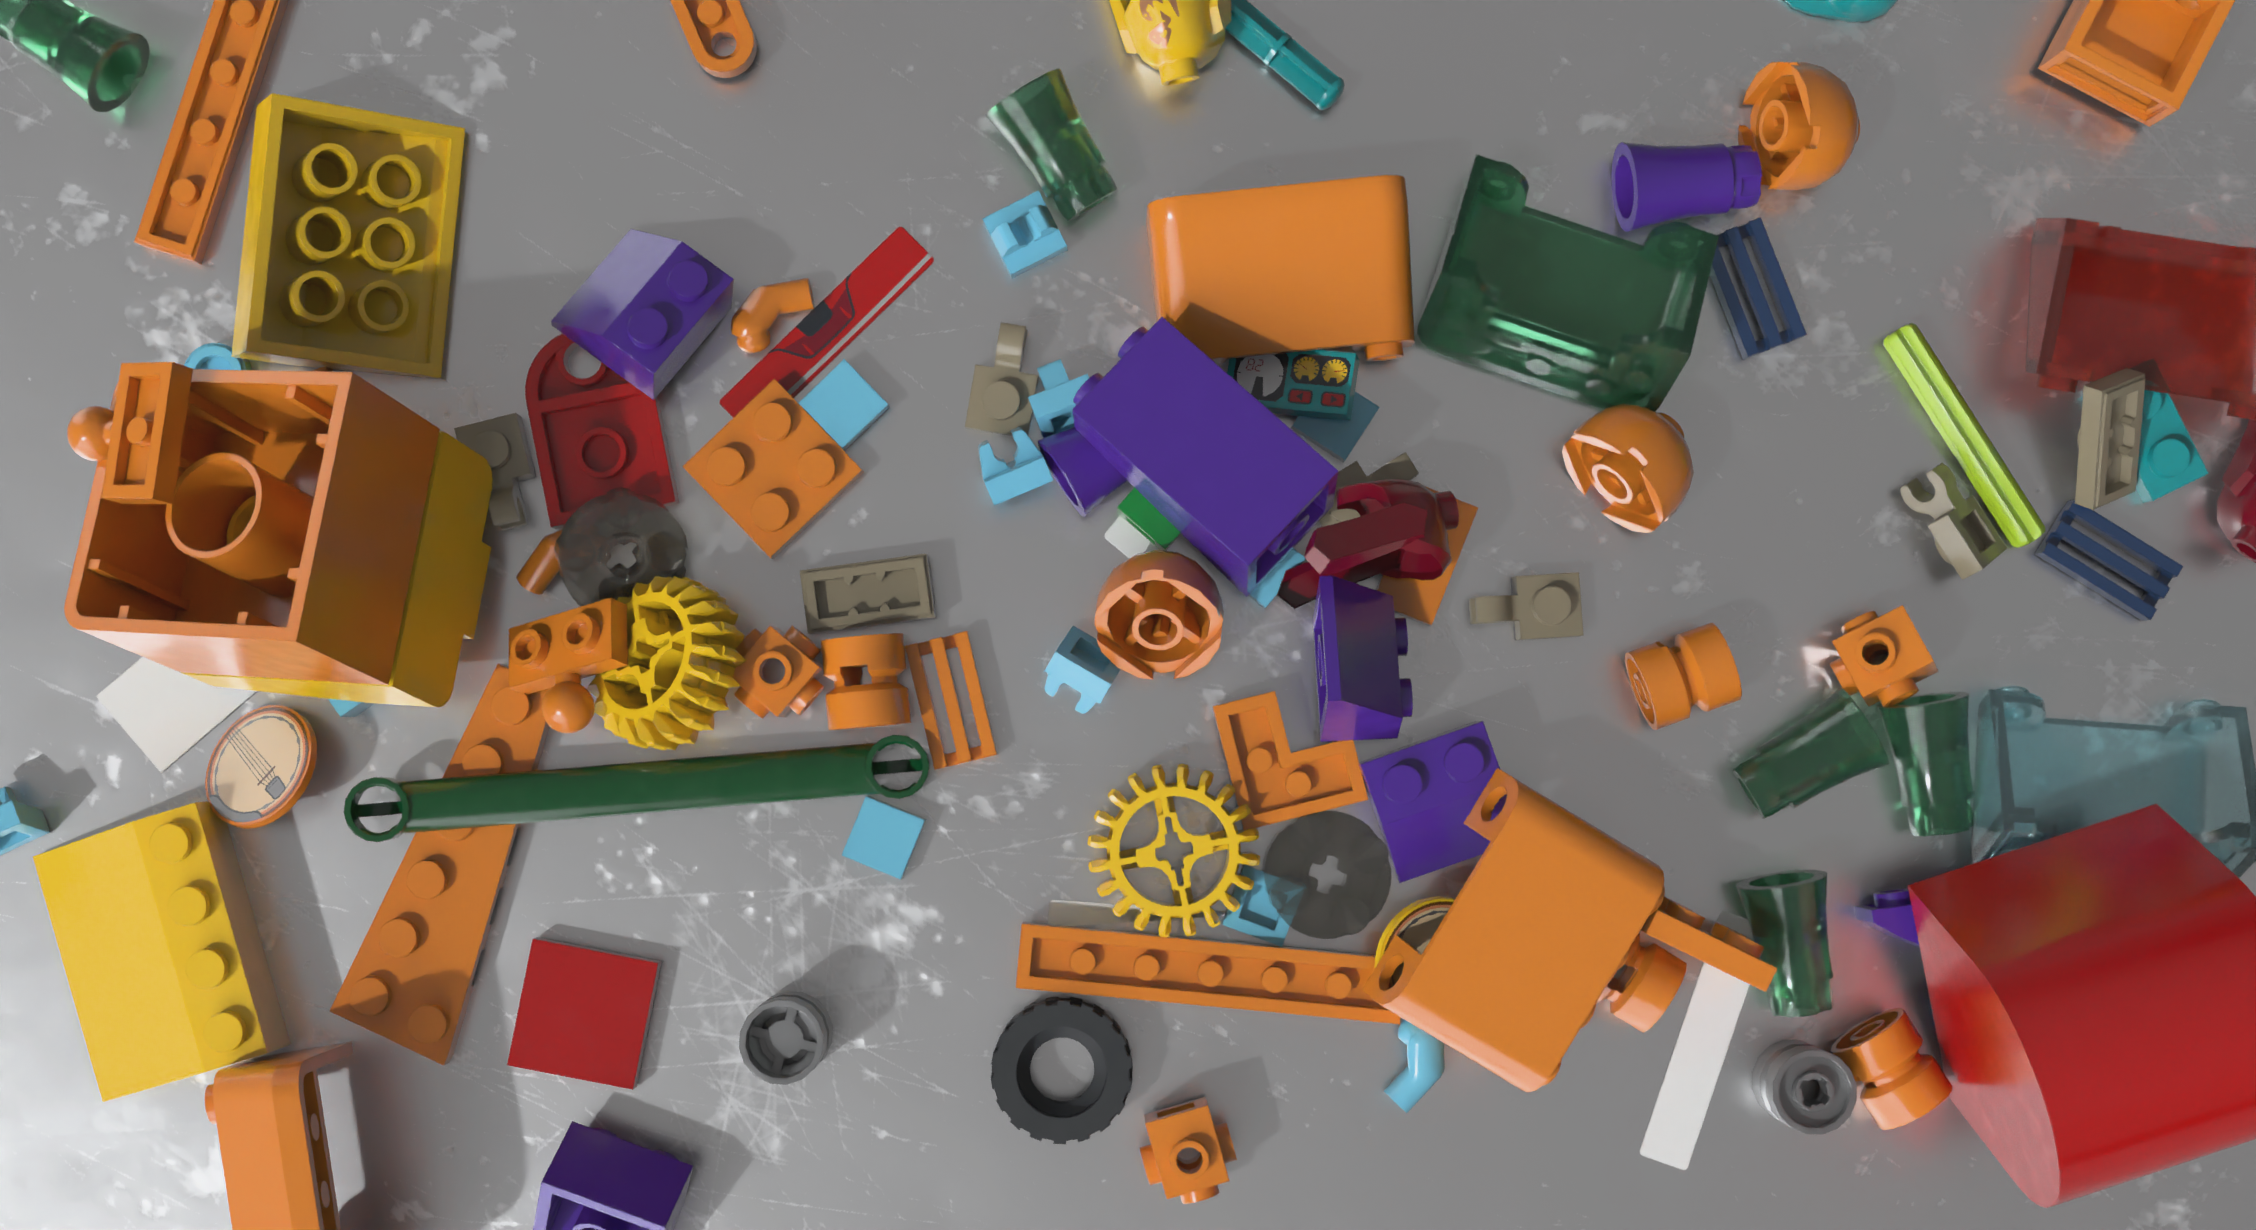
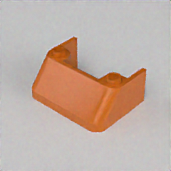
[205,1041,354,1230]

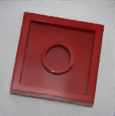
[507,937,662,1090]

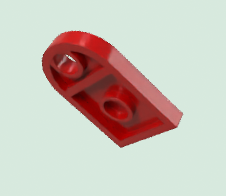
[525,333,680,529]

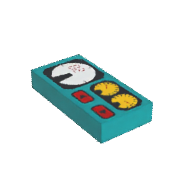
[1227,350,1360,421]

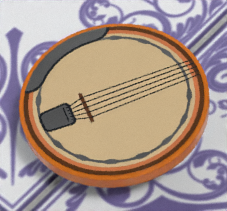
[205,705,317,829]

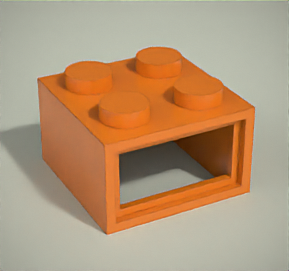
[2038,0,2235,127]

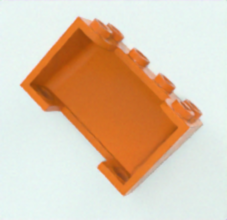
[1362,768,1665,1092]

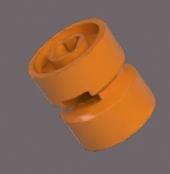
[1625,622,1742,730]
[821,633,911,730]
[1596,933,1687,1033]
[1830,1008,1953,1130]

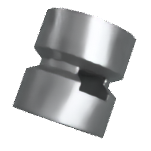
[739,991,833,1085]
[1752,1040,1857,1134]

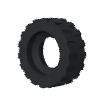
[991,996,1133,1144]

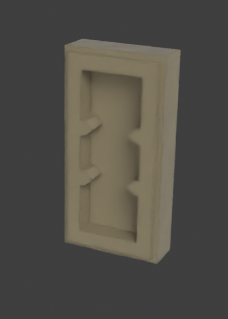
[2075,368,2145,510]
[800,554,936,635]

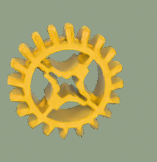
[587,576,746,750]
[1087,764,1260,937]

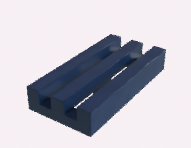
[1697,217,1807,360]
[2035,499,2183,621]

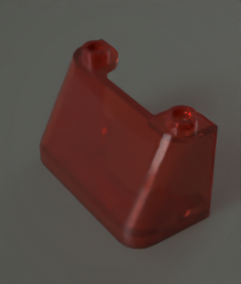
[2025,218,2256,420]

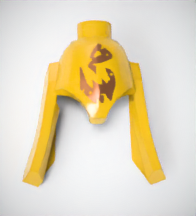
[1109,0,1231,86]

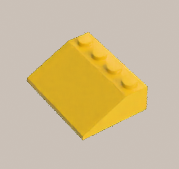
[231,93,465,379]
[33,801,291,1102]

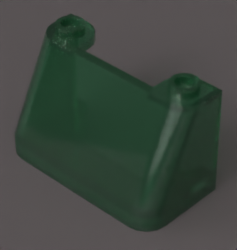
[1417,154,1719,411]

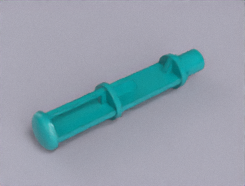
[1225,0,1345,110]

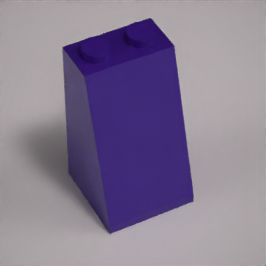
[1072,317,1338,597]

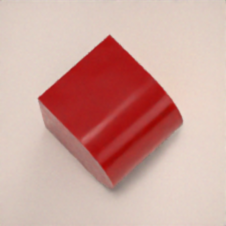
[1908,803,2256,1208]

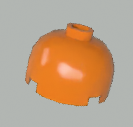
[1738,62,1860,190]
[1562,404,1694,533]
[1094,550,1224,680]

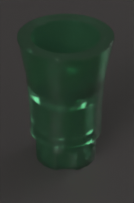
[0,0,149,112]
[986,68,1118,221]
[1732,687,1889,819]
[1877,692,1974,837]
[1736,870,1834,1018]

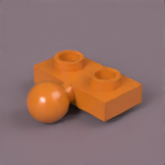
[67,362,193,504]
[509,597,628,733]

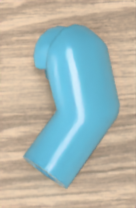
[1384,1020,1445,1113]

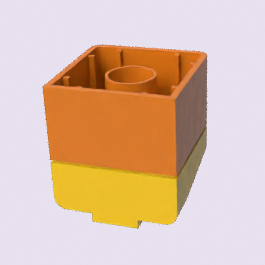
[64,369,493,707]

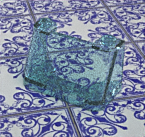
[1970,686,2256,878]

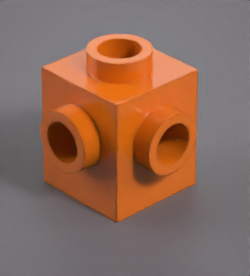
[1829,605,1939,708]
[733,625,825,719]
[1139,1097,1237,1204]

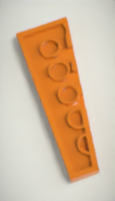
[330,663,550,1066]

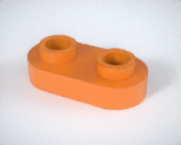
[670,0,757,78]

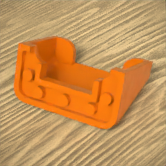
[1146,175,1415,365]

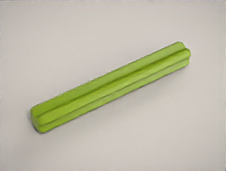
[1883,323,2045,548]

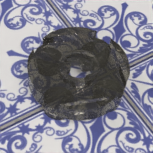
[554,487,688,606]
[1262,810,1392,939]

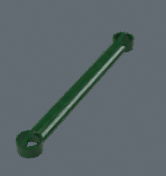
[344,735,930,842]

